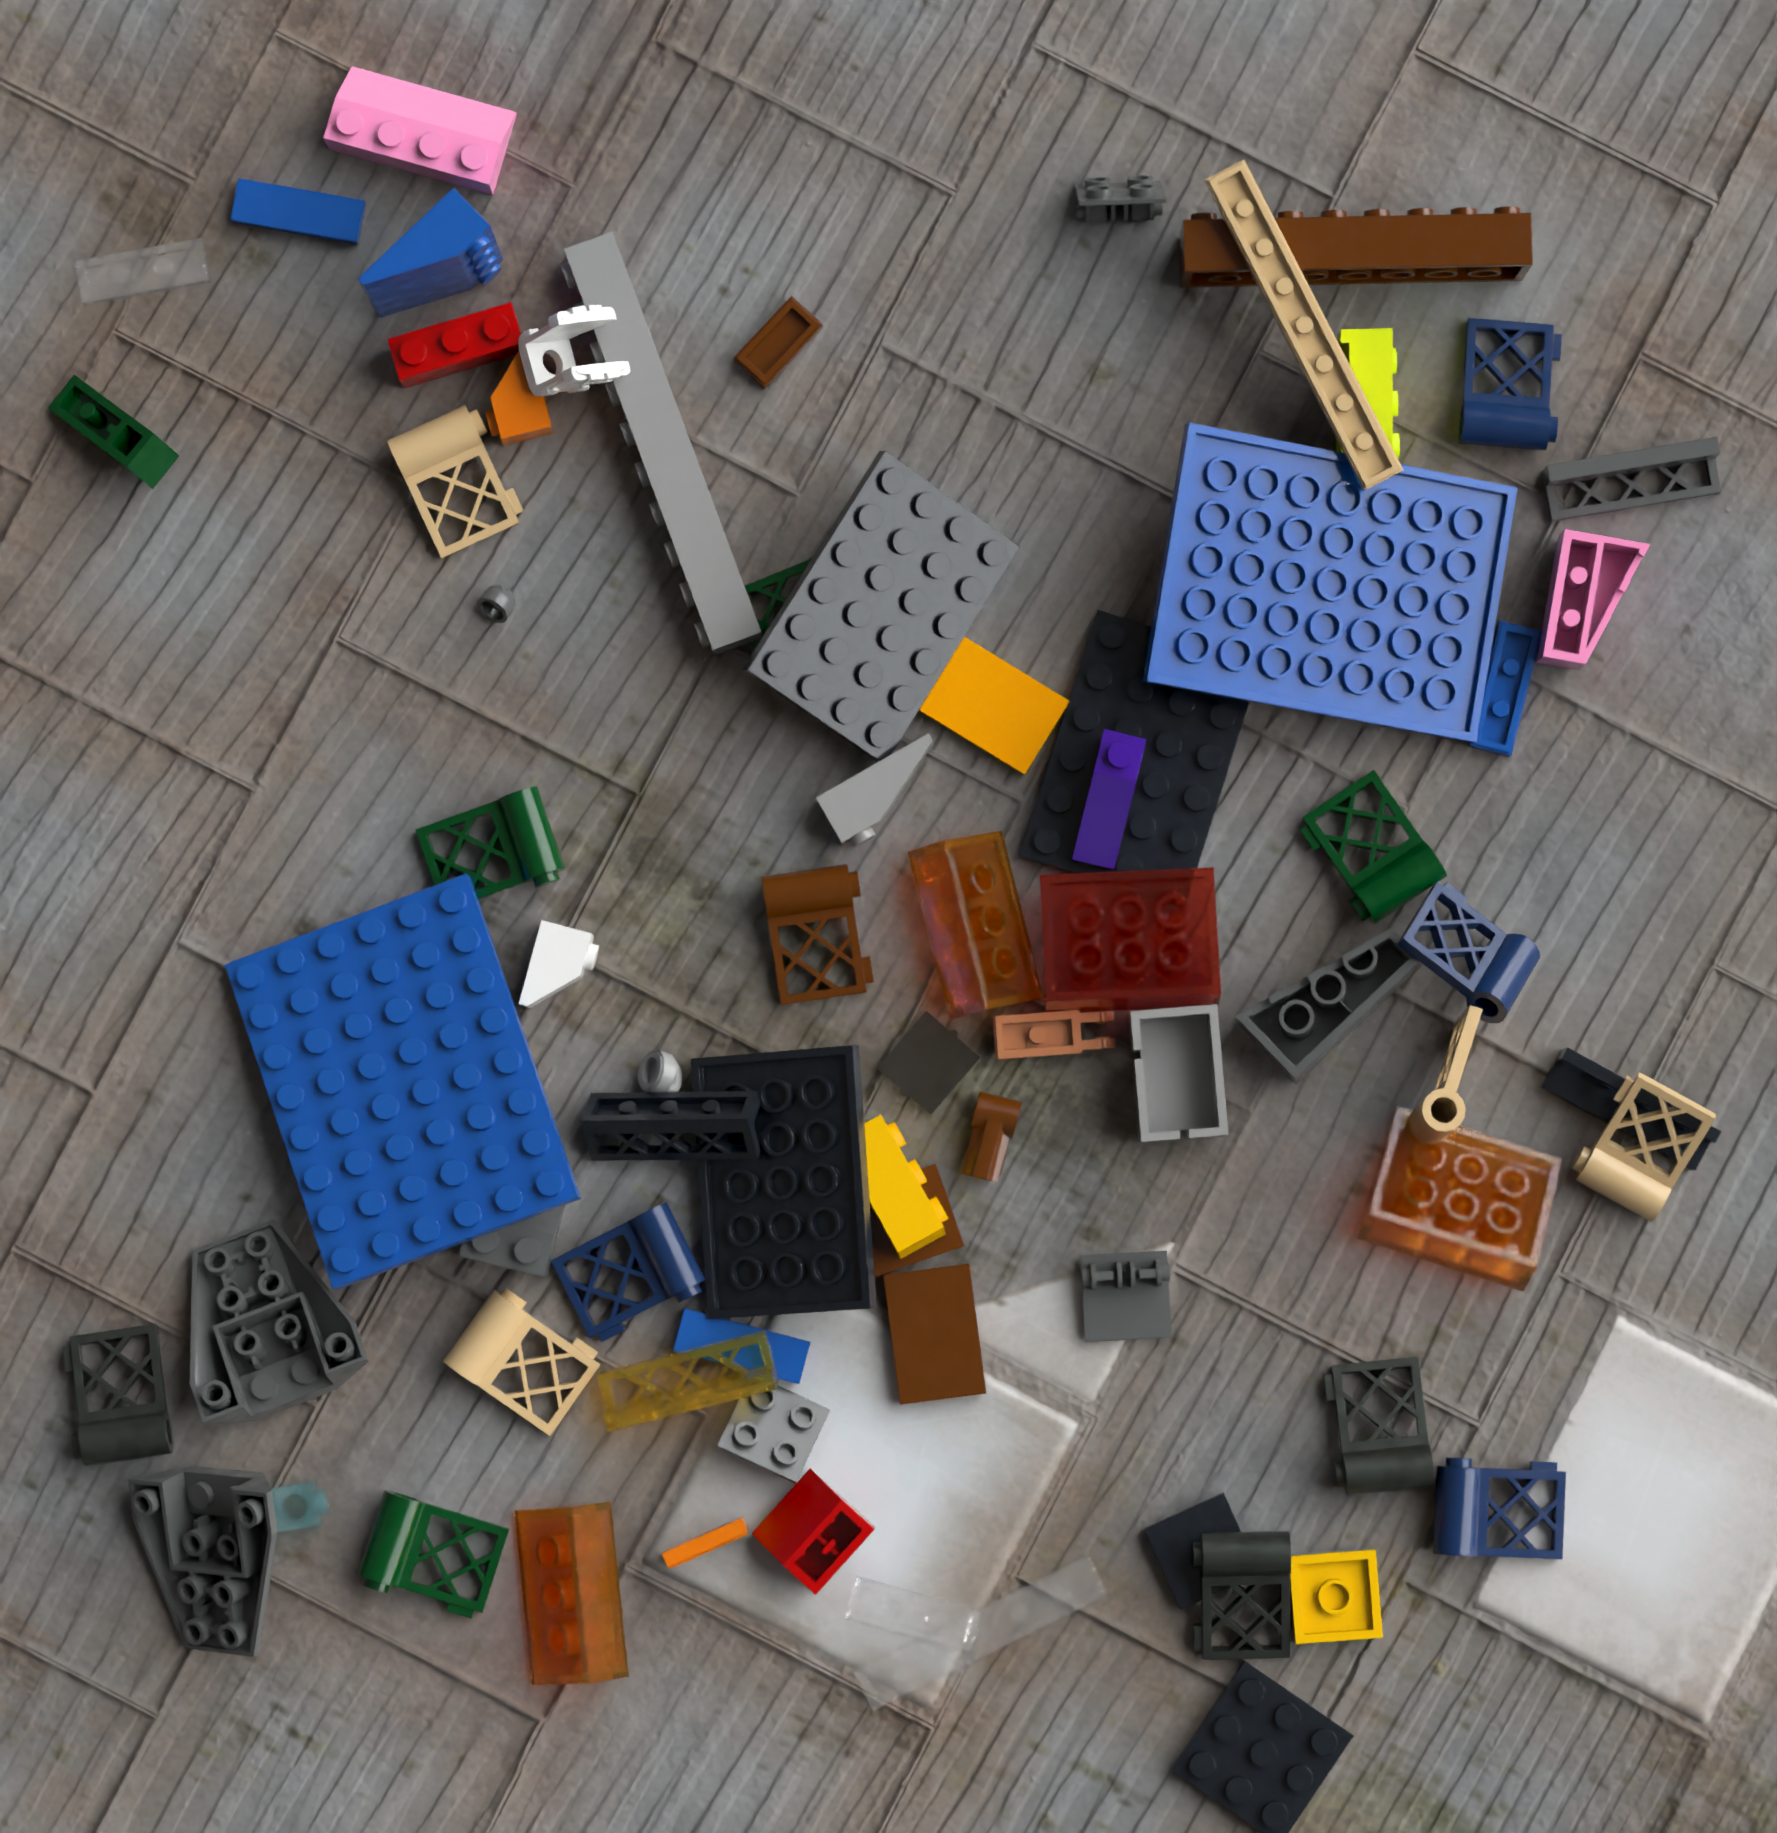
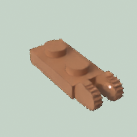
[992,1010,1116,1060]

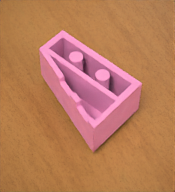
[1536,529,1650,670]

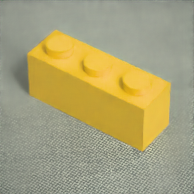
[864,1114,948,1259]

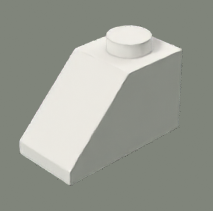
[519,920,599,1008]

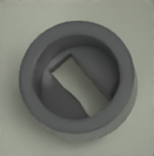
[477,585,515,623]

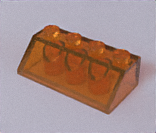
[908,831,1044,1020]
[514,1501,629,1685]

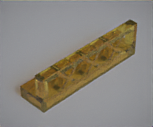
[597,1330,779,1432]

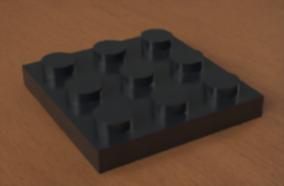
[1171,1660,1354,1833]

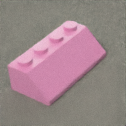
[323,66,517,195]

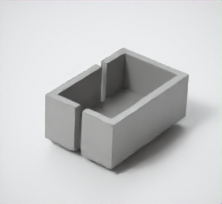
[1128,1004,1229,1143]

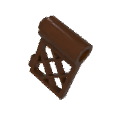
[762,864,874,1005]

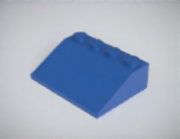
[358,188,503,318]

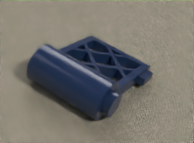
[1459,318,1562,451]
[1397,881,1540,1023]
[551,1202,705,1342]
[1433,1457,1566,1559]

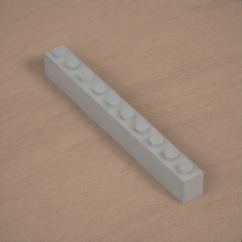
[560,231,763,656]

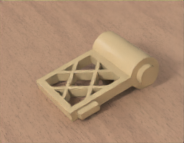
[387,405,523,558]
[1409,1005,1483,1144]
[1571,1072,1716,1222]
[443,1288,600,1436]

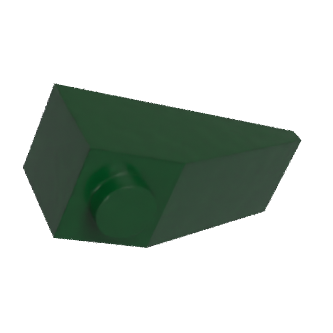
[48,375,180,489]

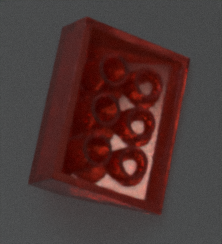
[1040,867,1221,1012]

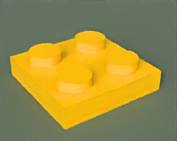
[1290,1549,1383,1644]

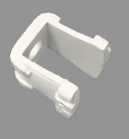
[518,305,630,397]

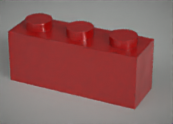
[387,302,522,389]

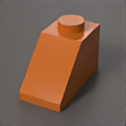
[486,351,554,446]

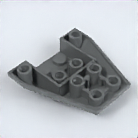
[190,1220,369,1425]
[128,1466,277,1657]

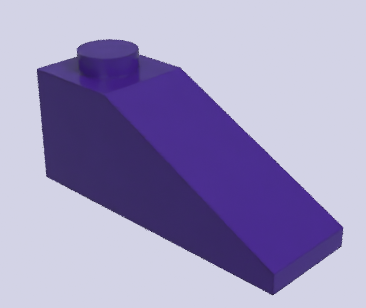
[1072,729,1147,870]

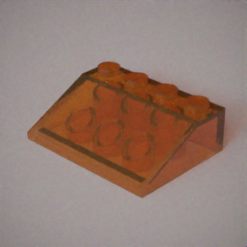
[1357,1106,1562,1291]

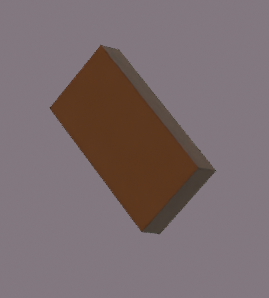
[733,296,823,389]

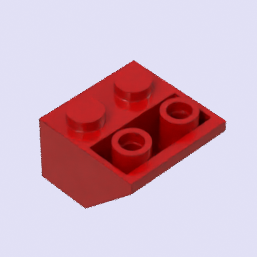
[752,1468,875,1595]

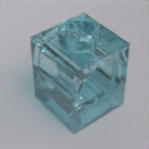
[271,1480,329,1532]

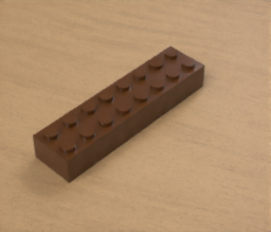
[1179,206,1533,288]

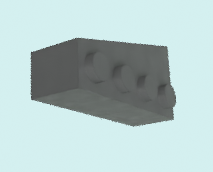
[1235,928,1422,1084]

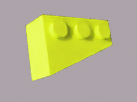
[1336,328,1400,459]

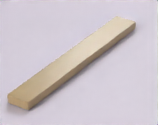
[1204,160,1403,491]

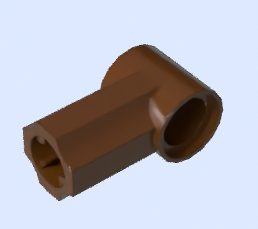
[962,1091,1022,1183]

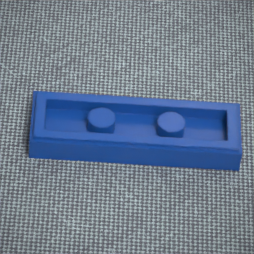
[230,178,366,245]
[1468,620,1542,757]
[673,1308,811,1384]

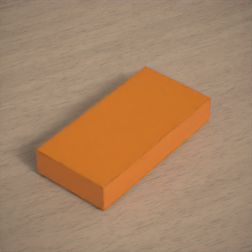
[662,1516,749,1569]

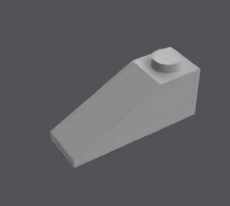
[816,733,933,848]

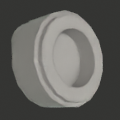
[638,1050,682,1092]

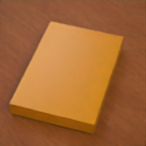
[919,637,1070,775]

